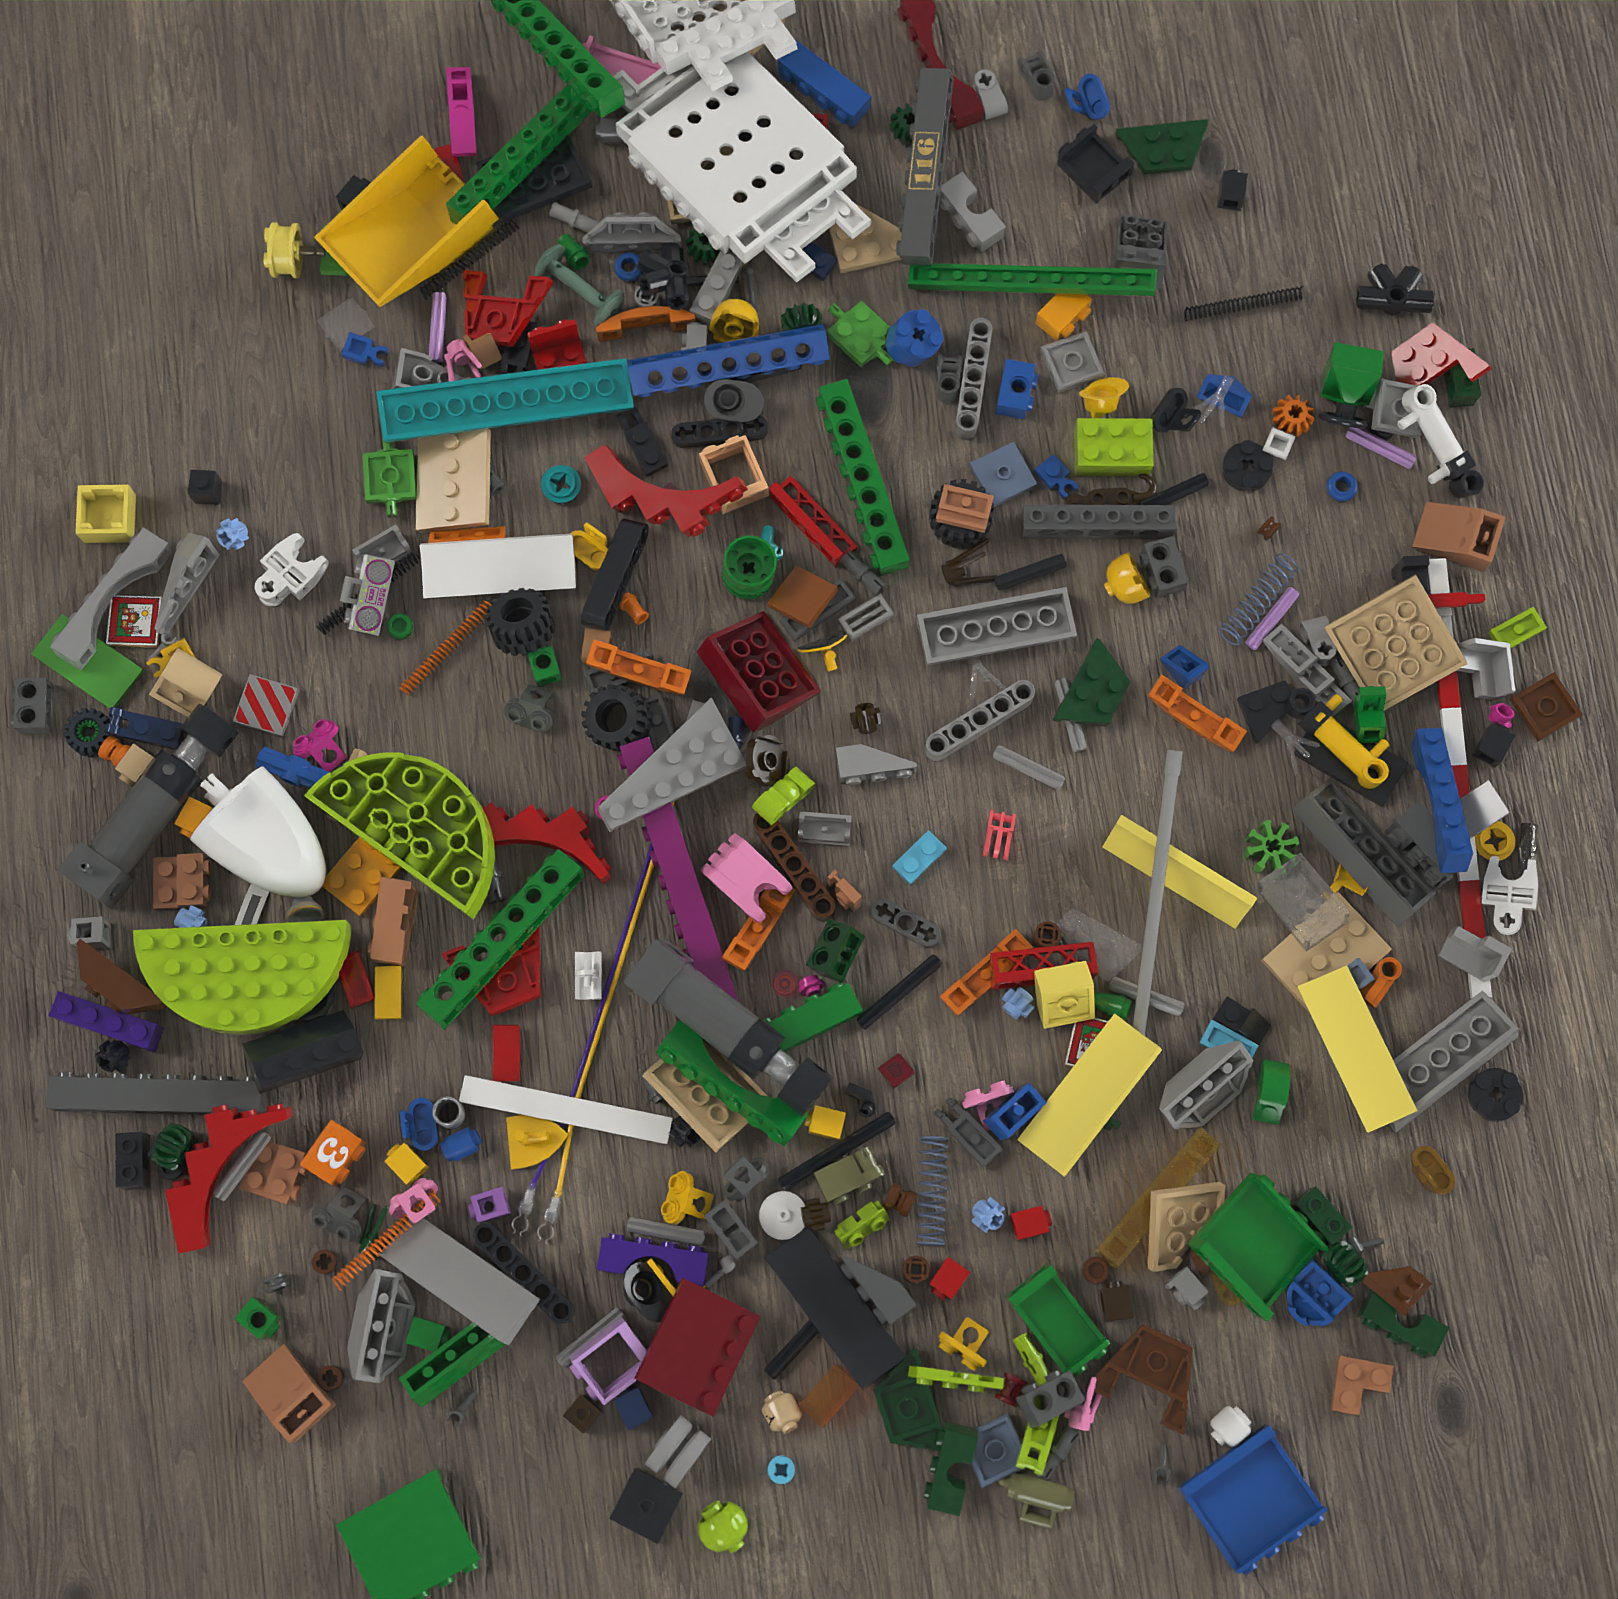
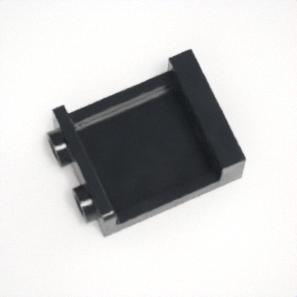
[1057,124,1135,204]

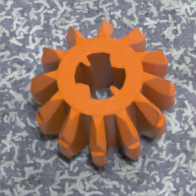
[1272,394,1315,437]

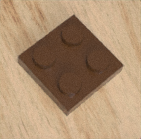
[1509,672,1583,742]

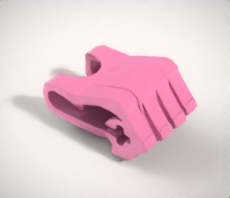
[700,833,793,923]

